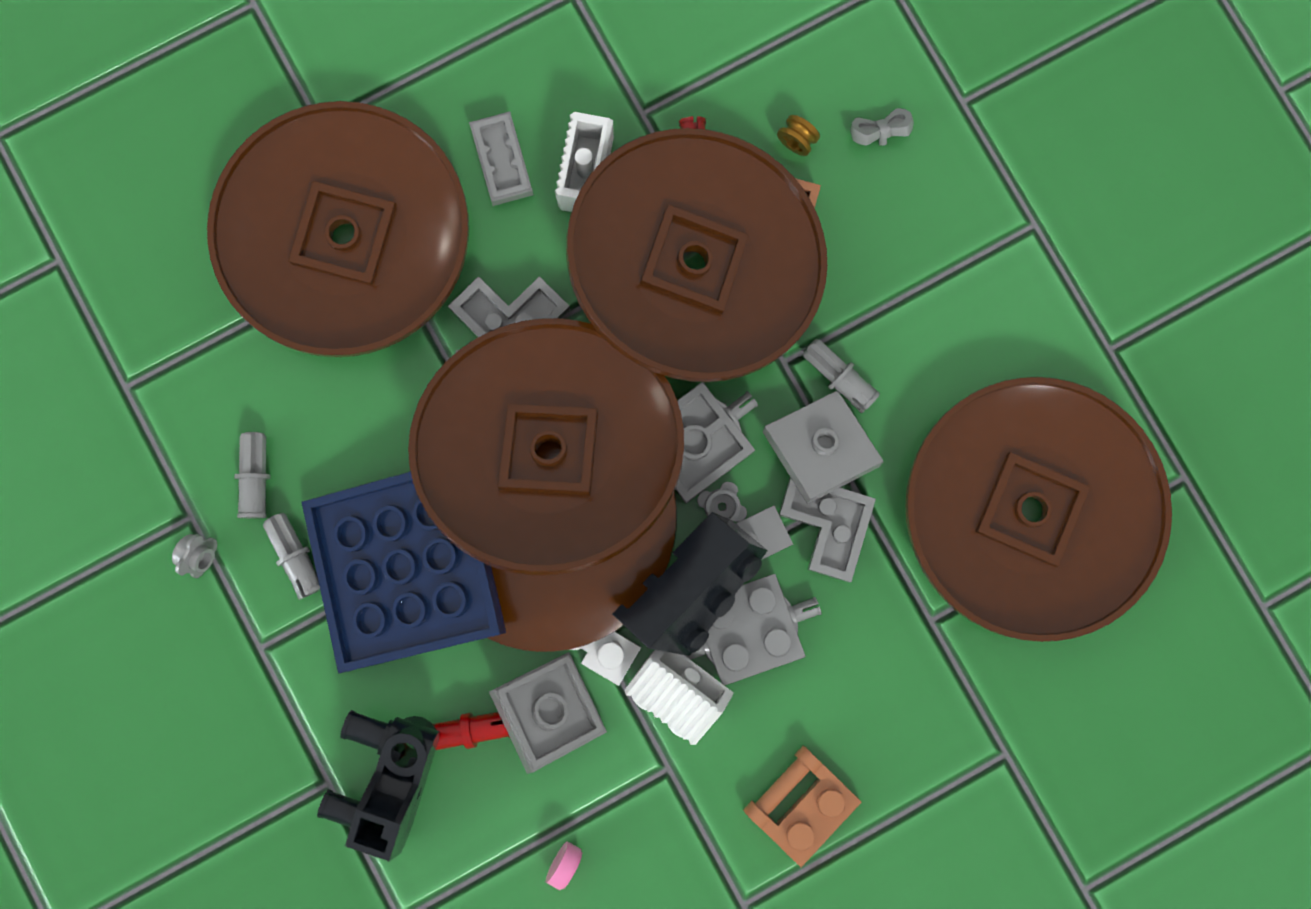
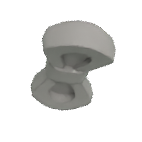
[850,108,914,146]

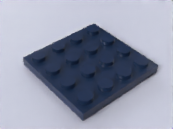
[301,472,506,674]

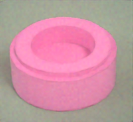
[545,841,582,890]

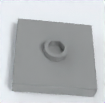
[763,390,884,504]
[489,652,607,774]

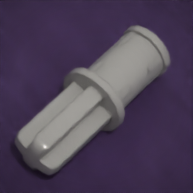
[803,339,880,413]
[234,432,271,519]
[263,513,320,600]

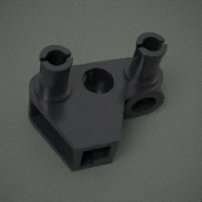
[317,710,440,861]

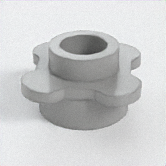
[697,482,747,522]
[172,534,217,578]

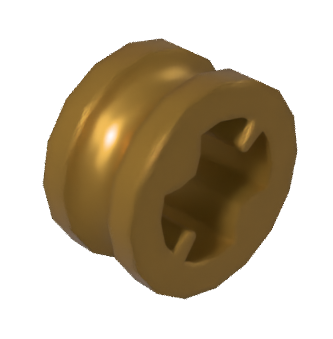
[777,115,820,156]

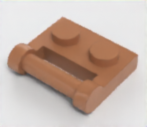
[743,745,862,867]

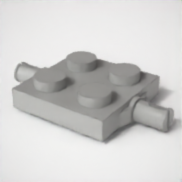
[675,382,758,503]
[685,574,822,686]

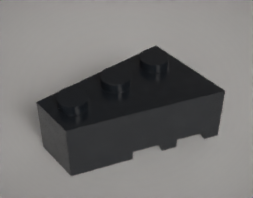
[612,512,768,656]

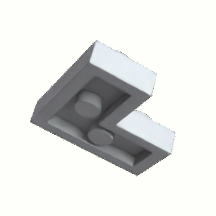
[448,276,571,337]
[779,477,876,583]

